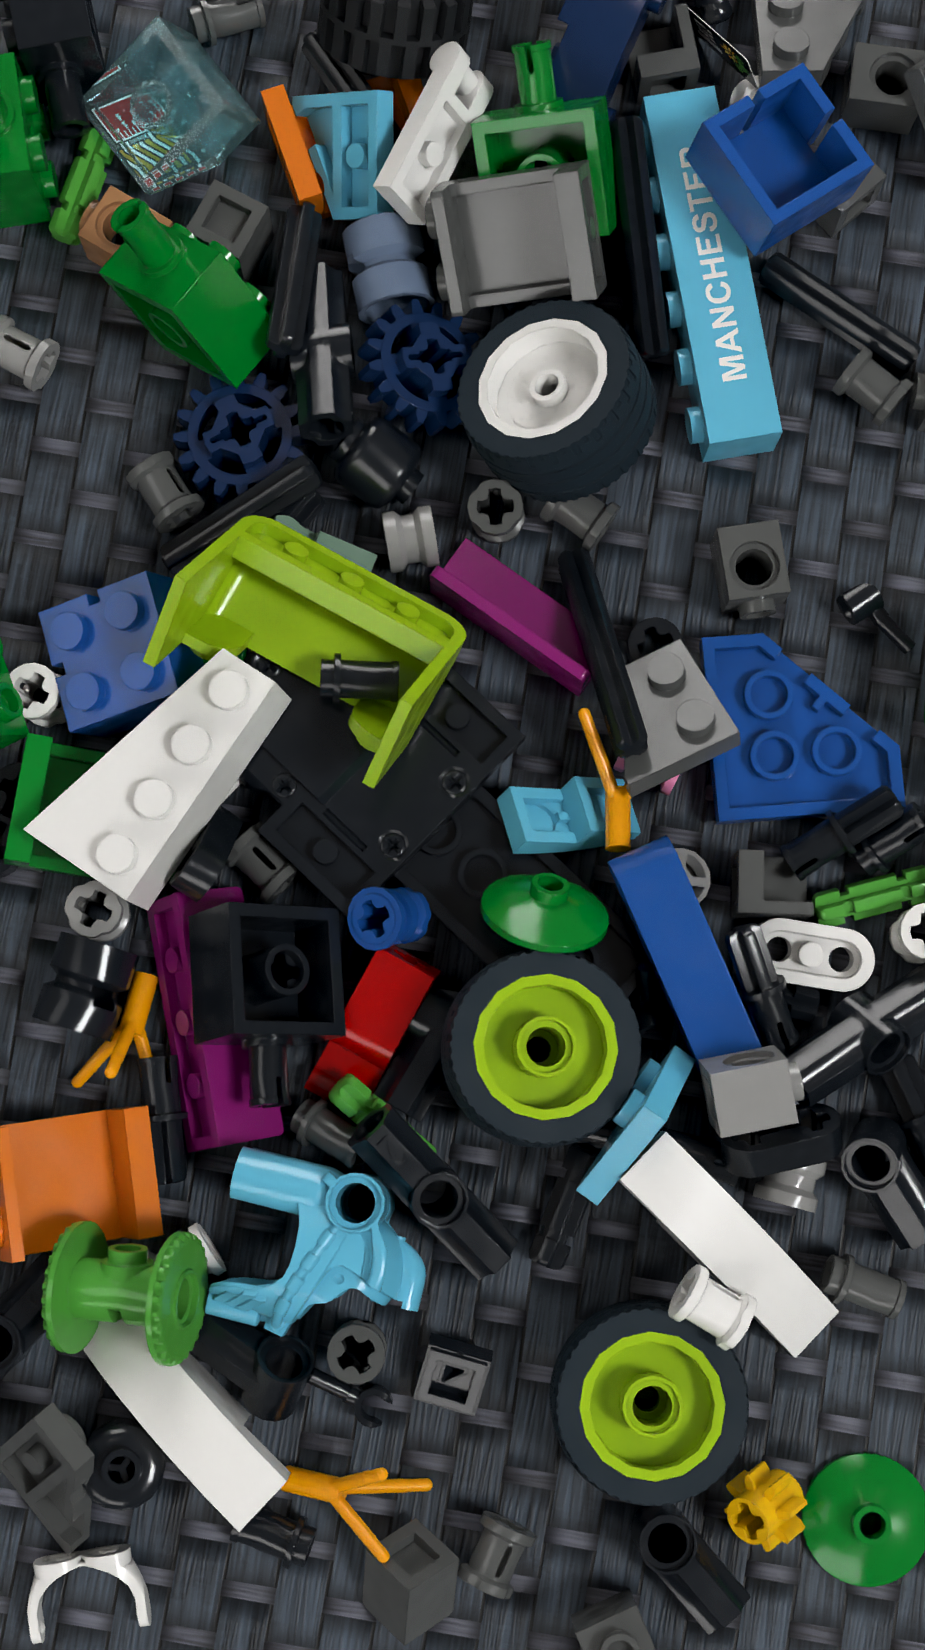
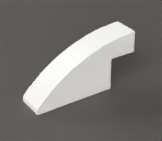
[618,1131,839,1358]
[83,1319,291,1532]

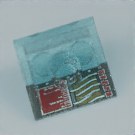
[83,15,261,195]

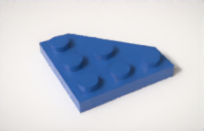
[699,633,906,825]

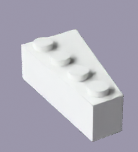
[23,648,292,911]

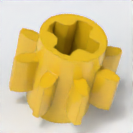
[724,1461,808,1552]

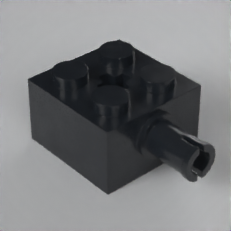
[0,0,111,139]
[188,902,346,1108]

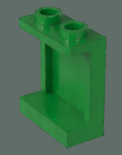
[3,733,106,880]

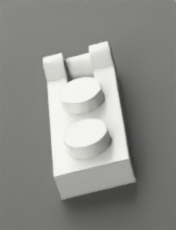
[373,41,493,225]

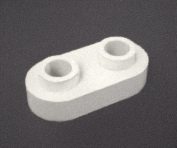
[758,918,875,992]

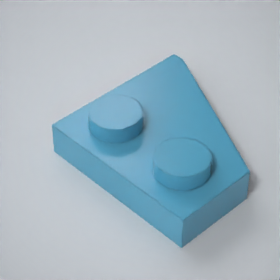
[292,90,394,221]
[576,1045,696,1206]

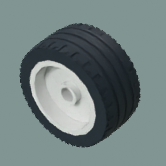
[457,299,657,503]

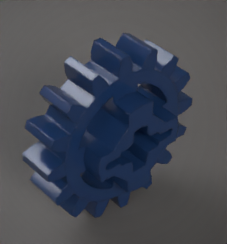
[357,299,479,436]
[173,373,309,504]

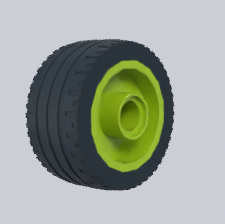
[441,950,641,1148]
[549,1299,749,1506]

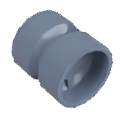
[342,212,435,325]

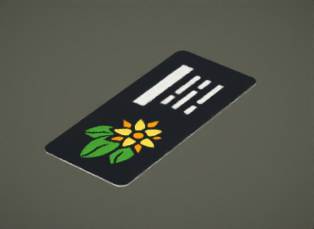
[688,8,758,89]

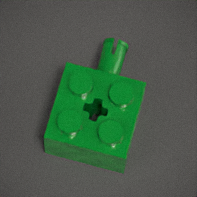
[471,39,621,237]
[0,52,59,229]
[99,198,271,389]

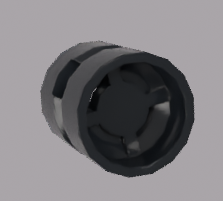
[32,932,139,1042]

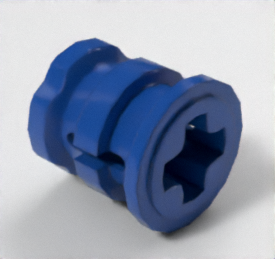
[347,886,431,951]

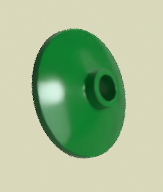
[480,873,609,953]
[801,1452,925,1587]

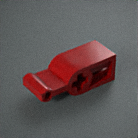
[304,945,441,1104]

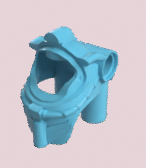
[205,1146,426,1337]

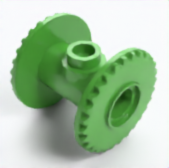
[41,1221,209,1367]

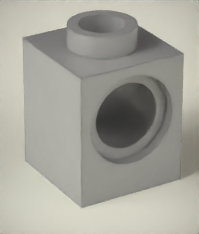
[698,1045,804,1138]

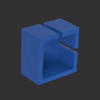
[685,63,874,257]
[38,571,204,737]

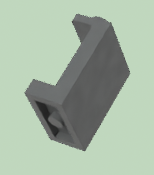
[425,160,607,317]

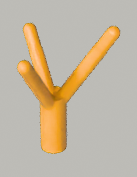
[578,708,631,852]
[71,971,158,1088]
[281,1465,433,1563]

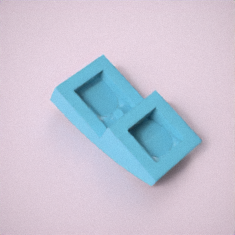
[497,776,641,854]

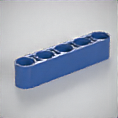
[607,835,762,1077]

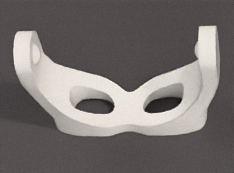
[27,1544,151,1644]

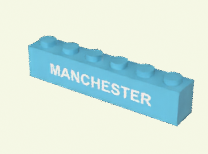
[639,85,783,462]

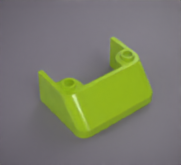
[143,515,466,789]

